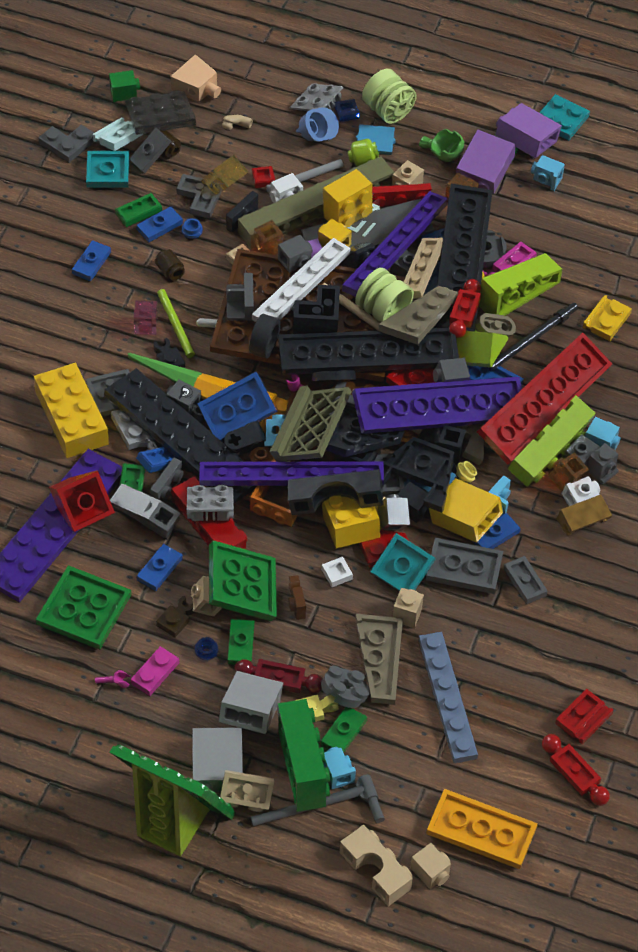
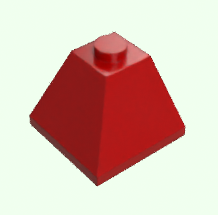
[49,470,115,532]

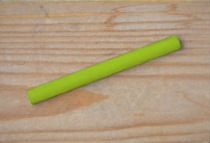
[157,289,195,358]

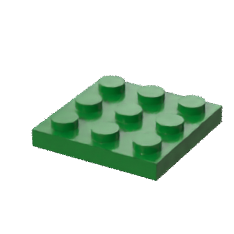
[209,540,277,621]
[36,565,132,650]

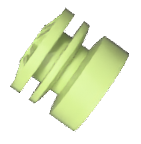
[362,69,416,124]
[355,268,414,323]

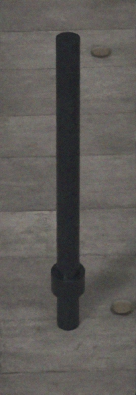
[487,303,578,372]

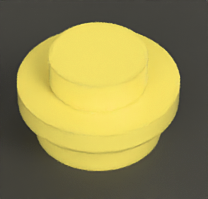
[456,461,477,483]

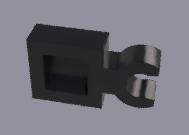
[154,338,185,368]

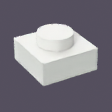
[322,557,353,588]

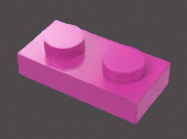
[492,242,537,272]
[131,646,179,696]

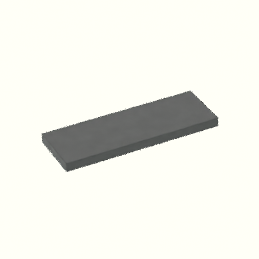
[301,199,434,249]

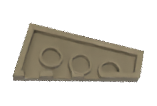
[379,286,458,344]
[355,614,403,705]

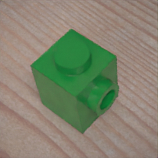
[109,70,140,102]

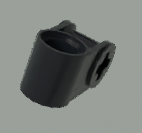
[224,421,266,456]

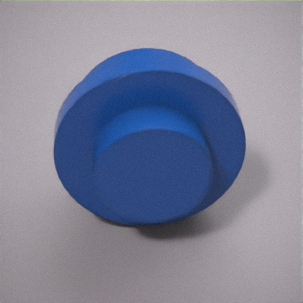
[182,218,203,238]

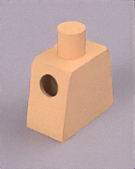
[171,55,221,102]

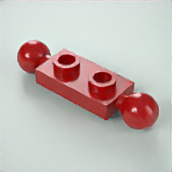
[449,279,481,338]
[542,734,610,806]

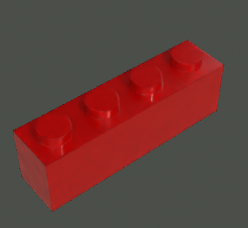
[172,476,248,549]

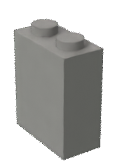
[219,671,283,734]
[193,727,243,792]

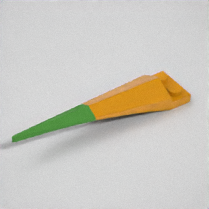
[128,353,288,436]

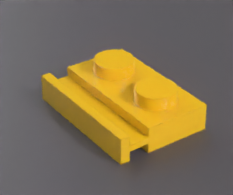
[583,295,632,341]

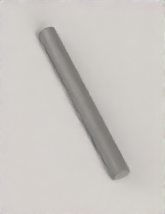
[266,159,343,193]

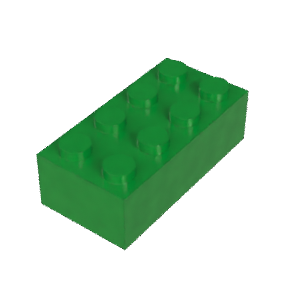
[278,699,330,812]

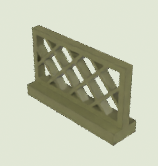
[270,386,352,462]

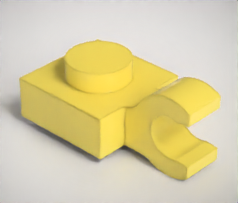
[294,695,339,722]

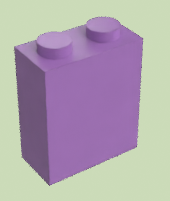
[495,103,562,158]
[456,130,515,194]

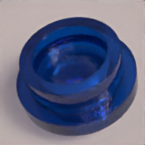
[195,637,218,660]

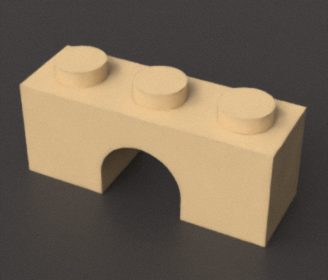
[340,825,413,906]

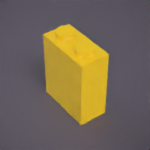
[429,478,503,543]

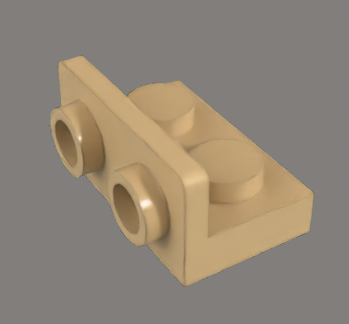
[220,770,274,812]

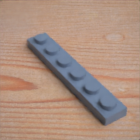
[418,632,478,763]

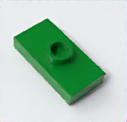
[115,193,162,227]
[120,463,145,492]
[228,619,255,665]
[321,707,367,753]

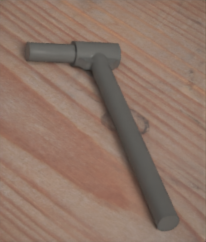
[250,774,385,827]

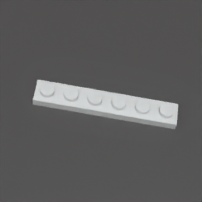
[252,238,350,322]

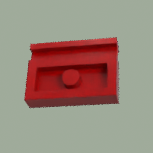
[555,688,614,745]

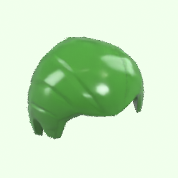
[419,129,465,162]

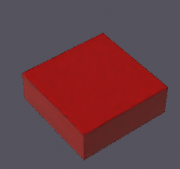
[252,166,275,188]

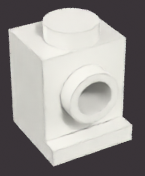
[269,173,303,203]
[562,476,600,506]

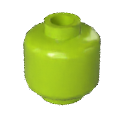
[348,139,379,167]

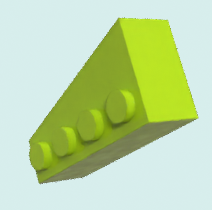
[479,253,562,316]
[508,395,596,487]

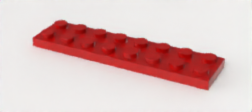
[477,332,612,465]

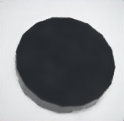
[311,370,356,382]

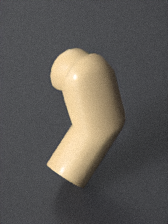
[222,115,253,130]

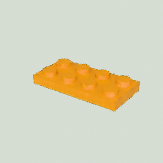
[426,789,538,869]

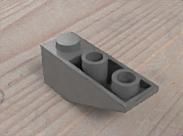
[110,484,180,540]

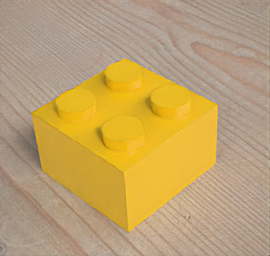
[323,169,372,227]
[322,496,380,548]

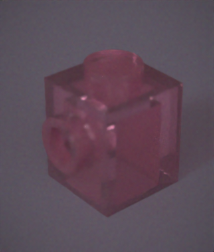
[134,300,158,335]

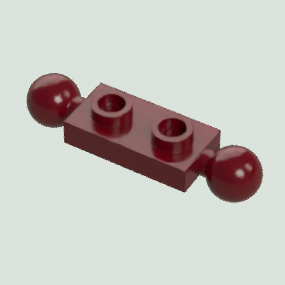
[235,659,323,693]

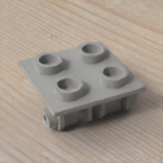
[290,83,343,111]
[187,485,234,521]

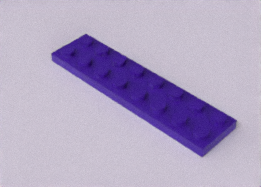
[352,377,522,434]
[0,449,122,603]

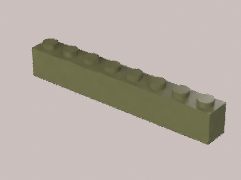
[238,157,395,249]

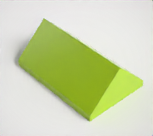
[456,331,508,367]

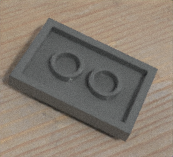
[426,538,503,594]

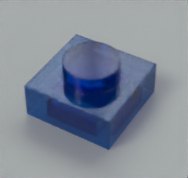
[334,99,359,122]

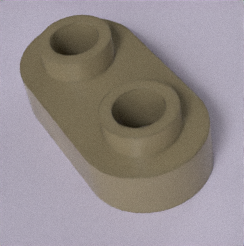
[475,313,516,338]

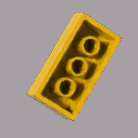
[34,362,109,458]

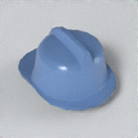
[296,107,339,142]

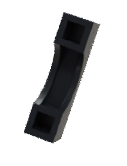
[288,469,384,515]

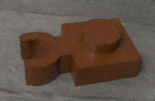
[288,575,306,620]

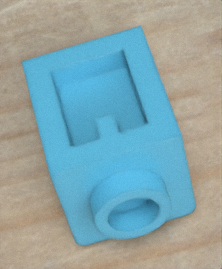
[489,475,511,515]

